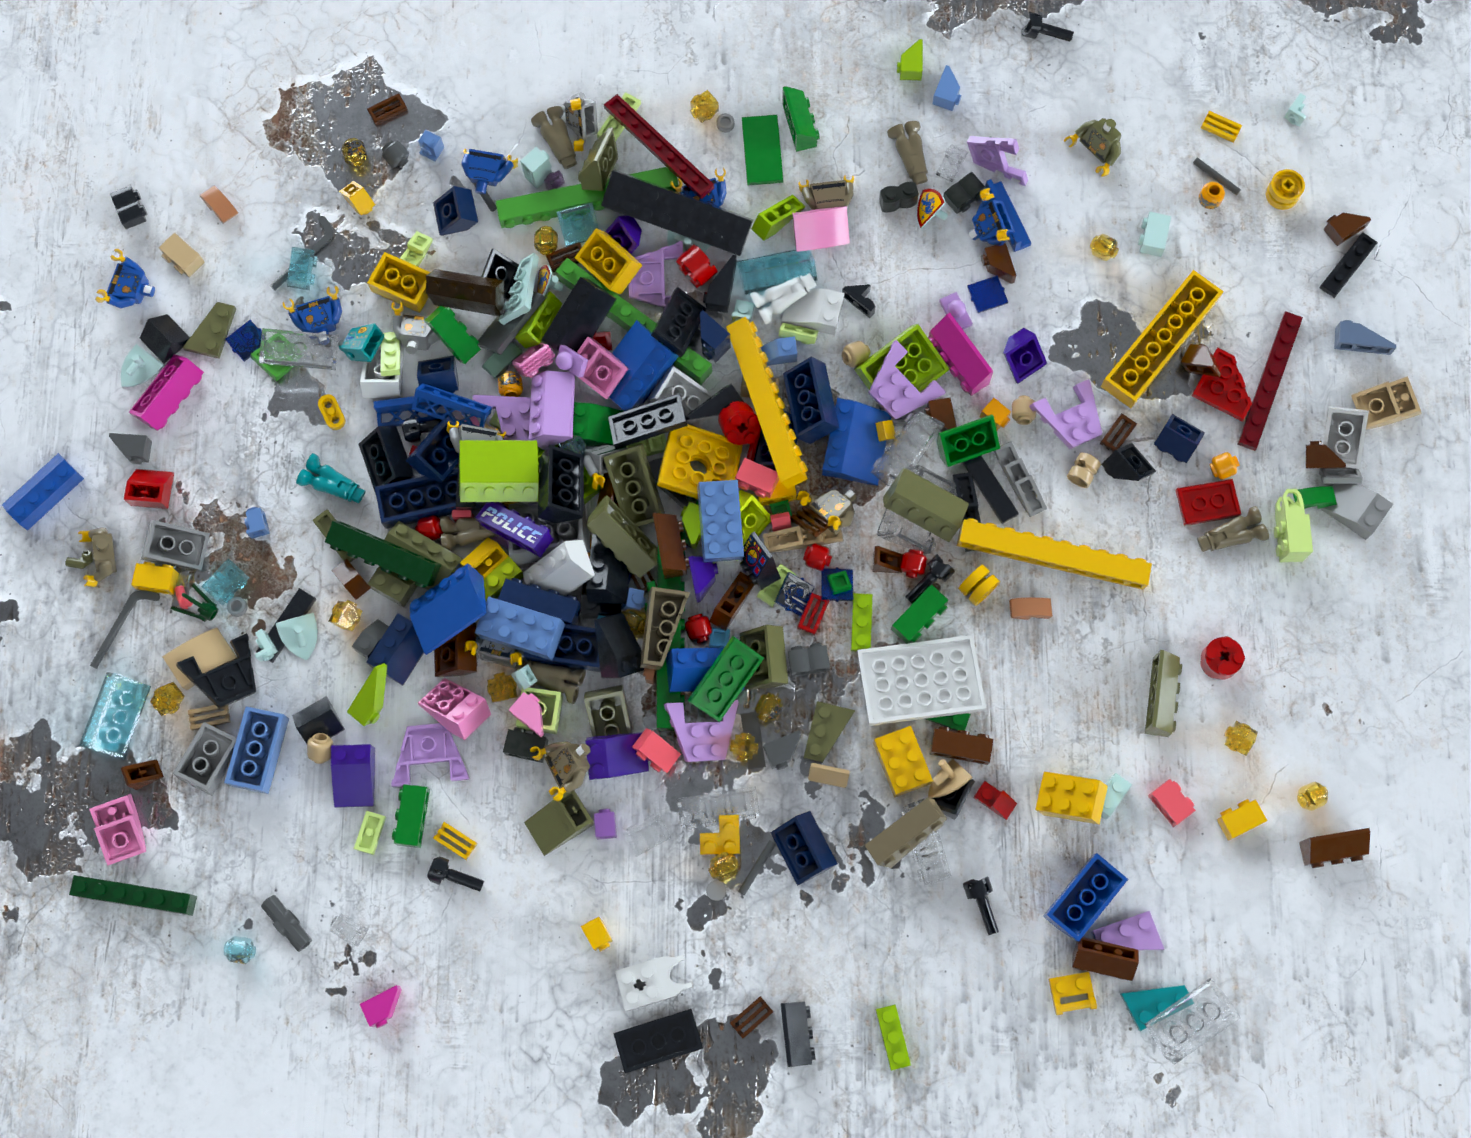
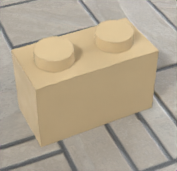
[159,233,205,277]

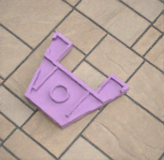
[967,136,1028,186]
[629,241,683,308]
[868,340,946,420]
[1029,379,1102,449]
[472,395,531,440]
[664,700,738,762]
[391,723,469,788]

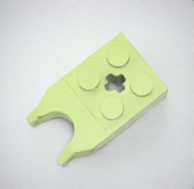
[1274,489,1313,562]

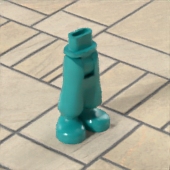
[296,453,366,504]

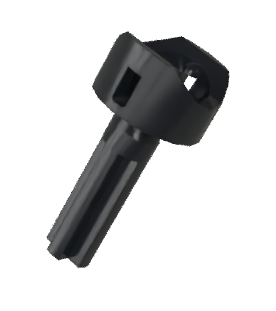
[1021,11,1074,42]
[402,417,442,443]
[905,554,955,604]
[427,857,484,892]
[963,876,999,935]

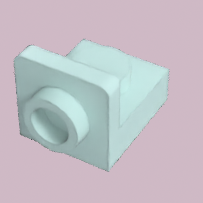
[1284,93,1306,126]
[731,299,755,323]
[255,629,278,662]
[511,664,537,690]

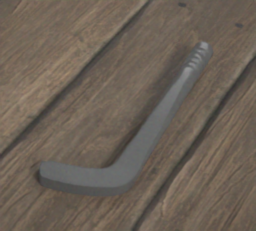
[270,216,333,291]
[90,590,160,669]

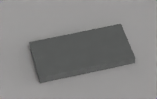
[478,291,545,355]

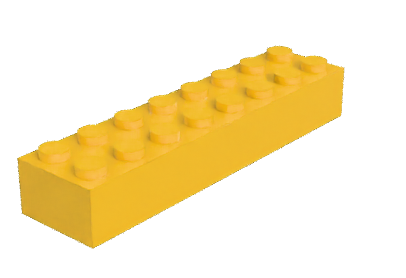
[1101,270,1224,409]

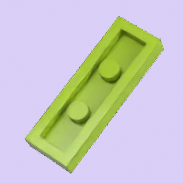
[851,593,873,652]
[875,1004,911,1071]

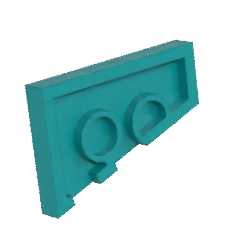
[1120,985,1194,1031]

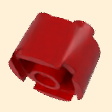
[675,244,718,289]
[718,401,761,445]
[1200,636,1245,680]

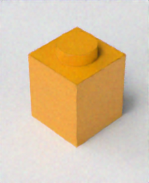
[980,398,1011,430]

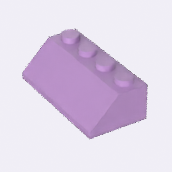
[529,371,575,450]

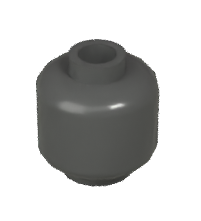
[382,140,409,168]

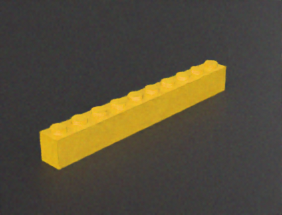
[726,316,808,489]
[956,518,1152,590]

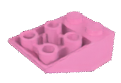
[418,678,491,740]

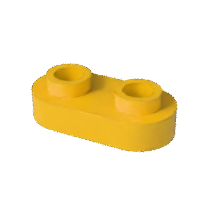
[318,394,346,430]

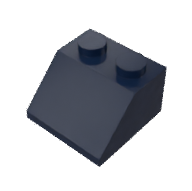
[433,186,478,236]
[700,310,731,363]
[417,355,459,393]
[1154,414,1205,464]

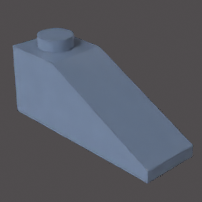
[1334,320,1396,355]

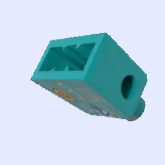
[338,323,384,362]

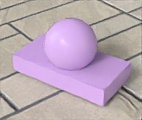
[939,292,973,329]
[555,345,588,377]

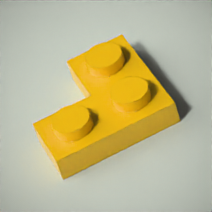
[700,815,740,855]

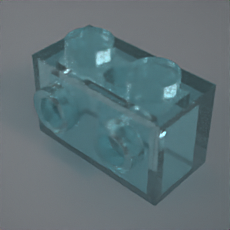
[287,247,318,290]
[201,558,250,605]

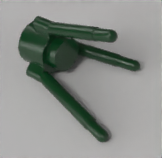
[171,584,218,622]

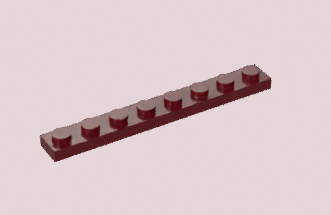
[604,94,714,199]
[1237,311,1303,451]

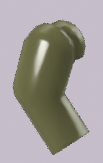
[65,550,94,569]

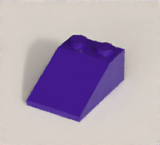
[585,732,649,780]
[331,744,375,808]

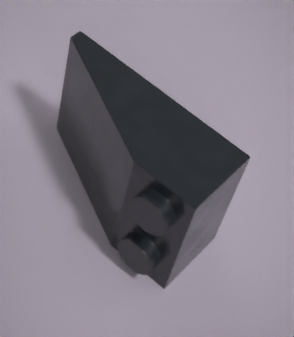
[594,613,644,678]

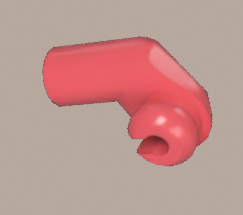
[174,586,193,609]

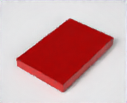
[1176,479,1242,526]

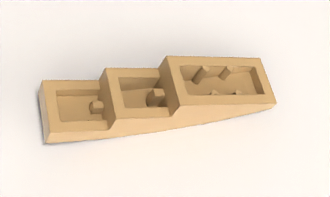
[763,525,844,553]

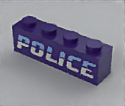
[475,502,553,557]

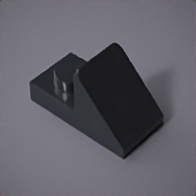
[842,284,876,318]

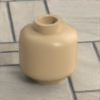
[842,341,871,368]
[1012,395,1037,425]
[307,733,333,764]

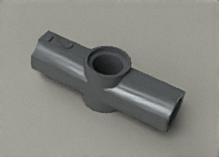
[261,895,312,952]

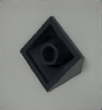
[481,248,519,299]
[140,314,190,364]
[292,696,345,744]
[931,779,975,820]

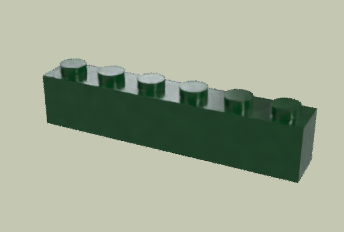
[325,521,442,588]
[69,875,197,916]

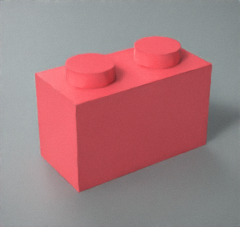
[735,458,779,498]
[632,728,681,773]
[1148,779,1196,827]

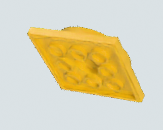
[657,424,743,499]

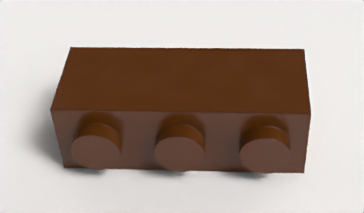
[930,727,994,765]
[1072,937,1139,981]

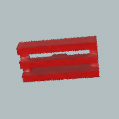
[797,593,830,636]

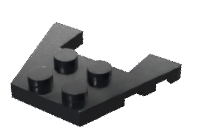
[176,633,256,709]

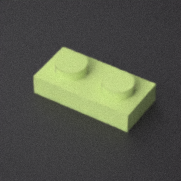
[778,323,819,344]
[354,811,386,855]

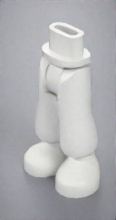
[750,273,817,325]

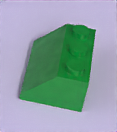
[782,86,820,152]
[937,415,1001,467]

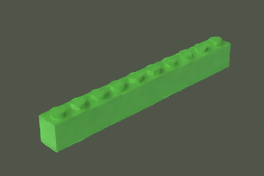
[496,167,679,228]
[556,258,712,385]

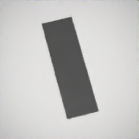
[741,711,766,769]

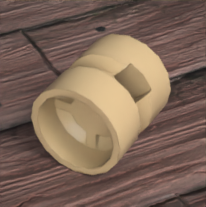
[1067,452,1101,488]

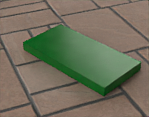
[742,115,783,186]
[688,636,764,723]

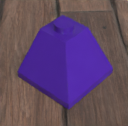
[605,216,642,254]
[1003,328,1048,384]
[688,556,719,603]

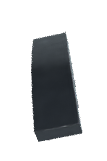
[952,472,981,552]

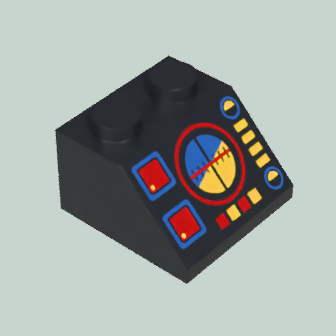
[739,532,781,590]

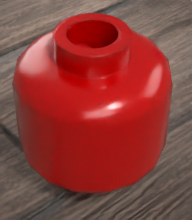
[415,515,444,541]
[803,543,832,571]
[900,549,927,579]
[685,613,713,643]

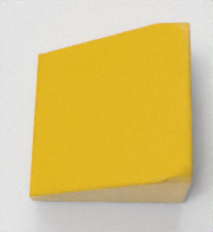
[875,420,896,442]

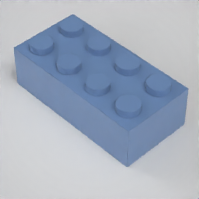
[697,480,744,562]
[475,596,565,660]
[224,706,289,794]

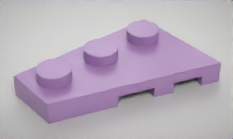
[1092,911,1165,950]

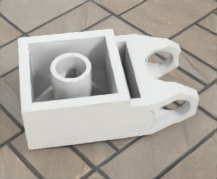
[615,955,693,1012]

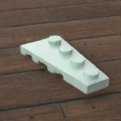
[498,253,539,325]

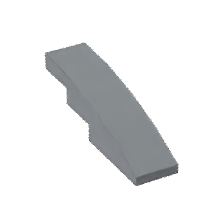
[994,441,1047,517]

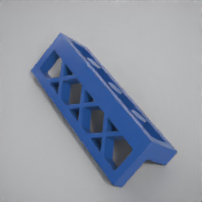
[985,179,1031,252]
[412,383,492,428]
[373,396,451,426]

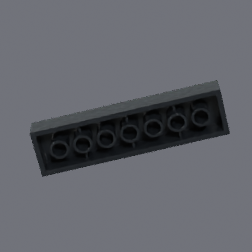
[601,170,753,256]

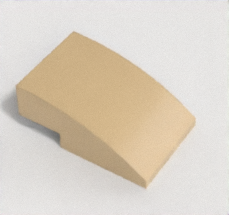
[1351,376,1422,430]
[162,628,238,690]

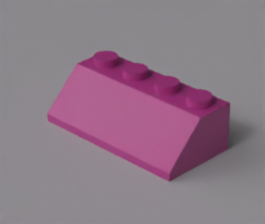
[928,313,993,396]
[129,354,204,431]

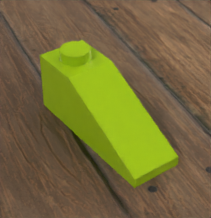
[751,194,805,241]
[515,291,563,348]
[347,663,387,726]

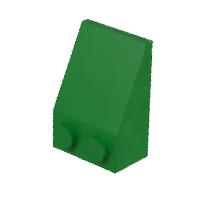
[569,402,626,447]

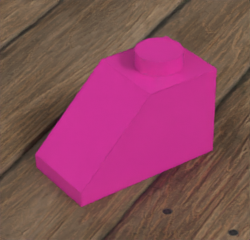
[360,985,402,1028]

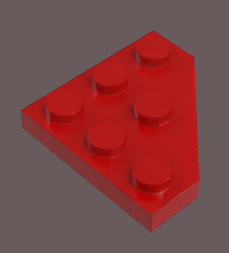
[1192,347,1252,422]

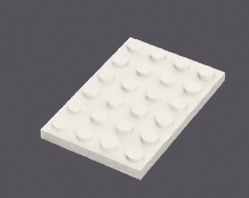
[857,635,986,726]

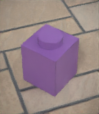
[594,809,617,840]

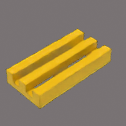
[1201,111,1242,143]
[433,822,478,860]

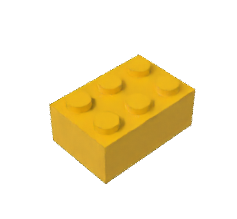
[575,228,642,295]
[367,252,430,313]
[873,726,933,798]
[1035,771,1108,825]

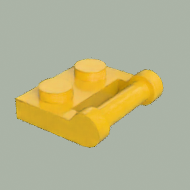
[1048,972,1097,1015]

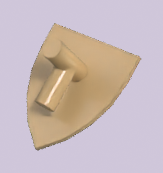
[928,759,973,798]

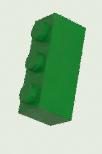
[424,306,481,364]
[891,584,948,644]
[392,784,430,848]

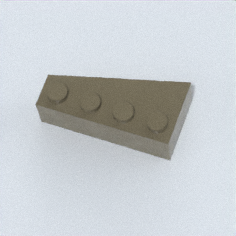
[640,587,690,670]
[865,797,947,868]

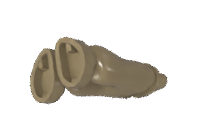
[531,106,577,169]
[887,121,928,185]
[1197,506,1269,552]
[440,516,499,551]
[515,660,586,704]

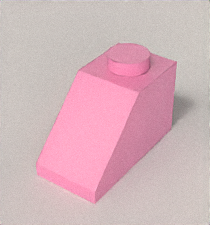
[509,692,544,738]

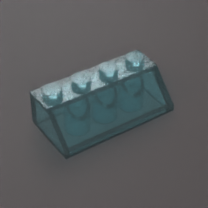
[737,250,817,295]
[79,672,151,760]

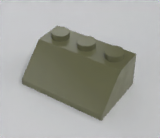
[578,127,618,191]
[740,625,788,690]

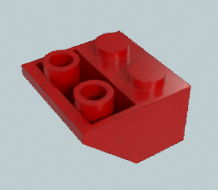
[124,469,174,509]

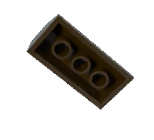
[426,269,504,316]

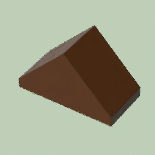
[873,546,903,573]
[331,559,371,600]
[120,759,164,790]

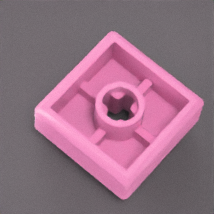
[512,342,555,378]

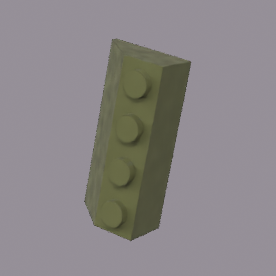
[603,444,665,527]
[883,467,969,542]
[587,496,658,578]
[384,521,463,590]
[1145,650,1182,737]

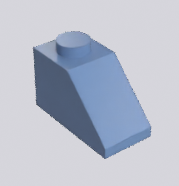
[932,65,962,111]
[761,336,798,366]

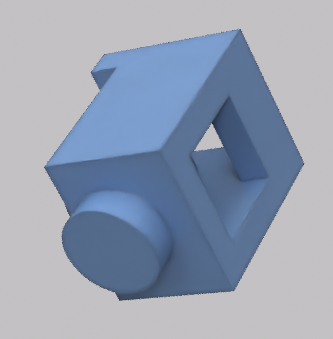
[418,130,444,162]
[244,507,270,539]
[621,587,646,614]

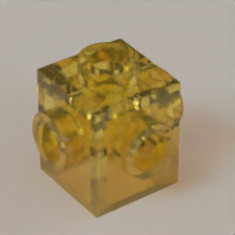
[690,90,719,123]
[328,600,362,632]
[487,672,517,703]
[150,682,185,716]
[1224,721,1258,756]
[730,733,759,762]

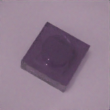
[544,170,565,190]

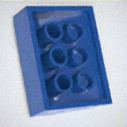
[609,320,678,411]
[822,398,892,486]
[409,563,487,655]

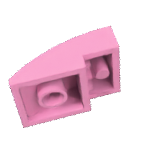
[792,206,850,252]
[577,337,628,399]
[89,794,146,866]

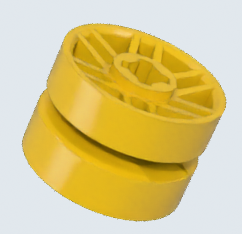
[1266,169,1305,210]
[958,564,1000,606]

